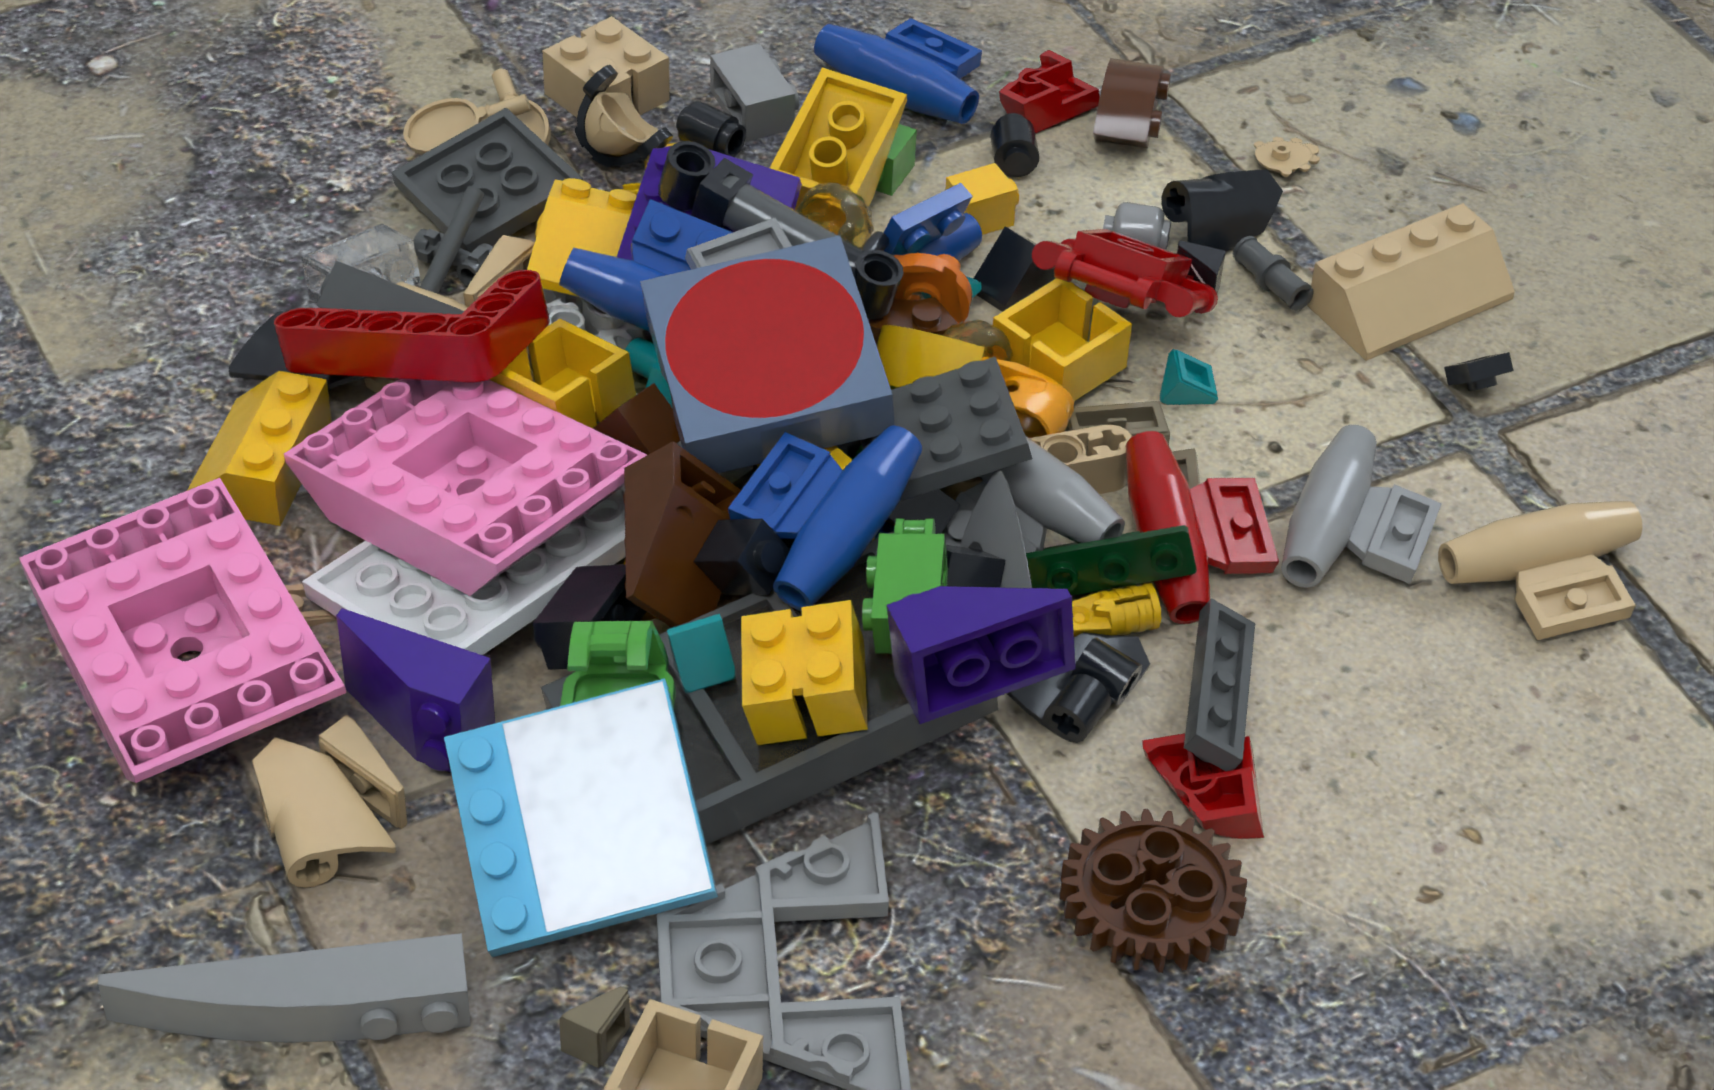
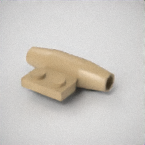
[1438,501,1643,640]

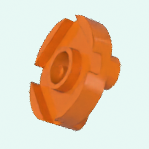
[893,253,972,324]

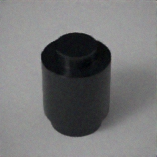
[676,101,746,157]
[990,113,1039,177]

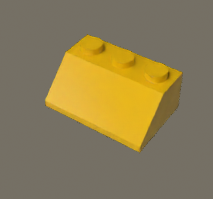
[187,371,332,526]

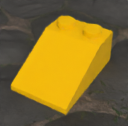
[770,67,907,233]
[527,178,637,297]

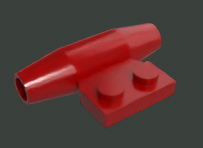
[1125,431,1279,624]

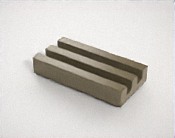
[1066,401,1170,444]

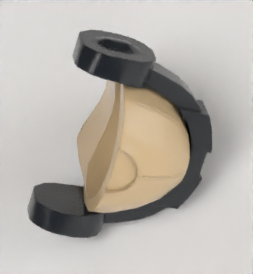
[575,65,673,167]

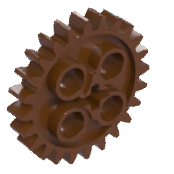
[1059,809,1247,973]

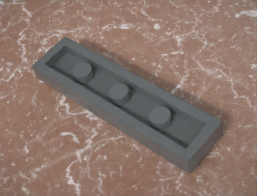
[1184,598,1255,771]

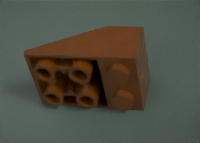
[624,441,741,628]

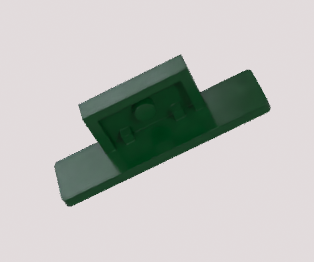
[1026,525,1197,596]

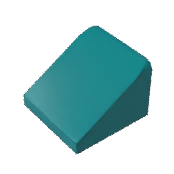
[667,614,736,693]

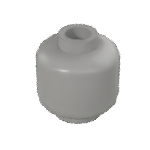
[1103,202,1171,250]

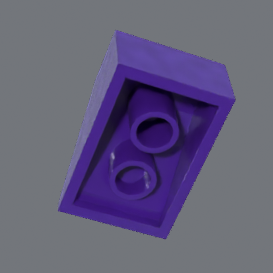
[886,586,1076,724]
[336,608,495,773]

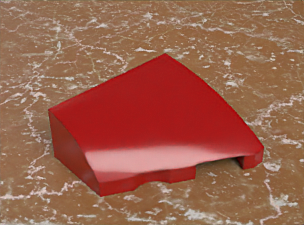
[999,50,1100,133]
[1142,733,1264,839]

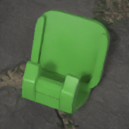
[560,621,676,708]

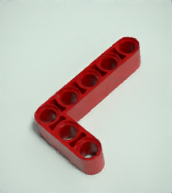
[274,270,550,382]

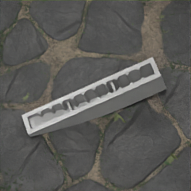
[98,933,471,1043]

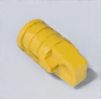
[1072,582,1161,637]

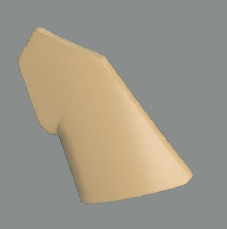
[252,737,396,888]

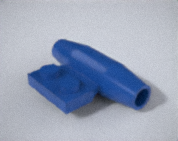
[814,18,982,124]
[883,183,982,262]
[559,199,733,332]
[728,425,922,611]

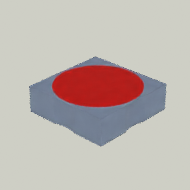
[640,235,894,473]

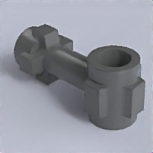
[412,229,493,287]

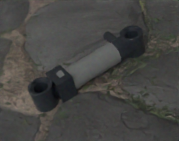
[658,141,904,319]

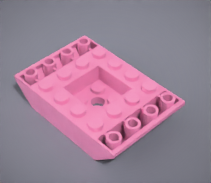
[284,379,647,596]
[19,478,346,783]

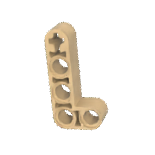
[939,425,1132,500]

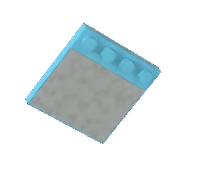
[444,678,718,957]

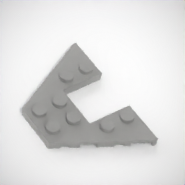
[657,813,911,1090]

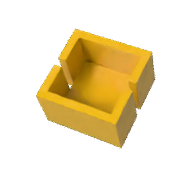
[990,278,1132,401]
[489,319,636,428]
[741,600,868,745]

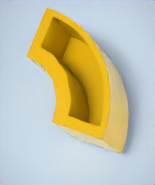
[877,325,985,390]

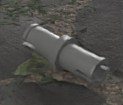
[1233,236,1314,311]

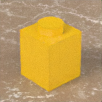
[945,163,1019,235]

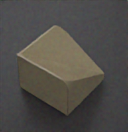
[559,986,630,1069]

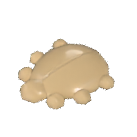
[1254,137,1320,177]

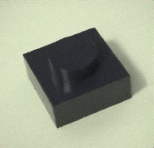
[1444,352,1514,391]

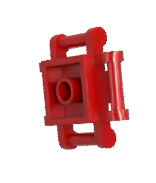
[1032,229,1218,318]

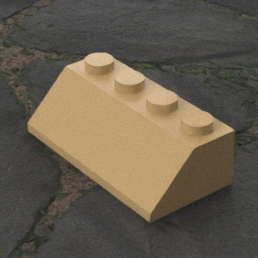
[1307,203,1515,361]

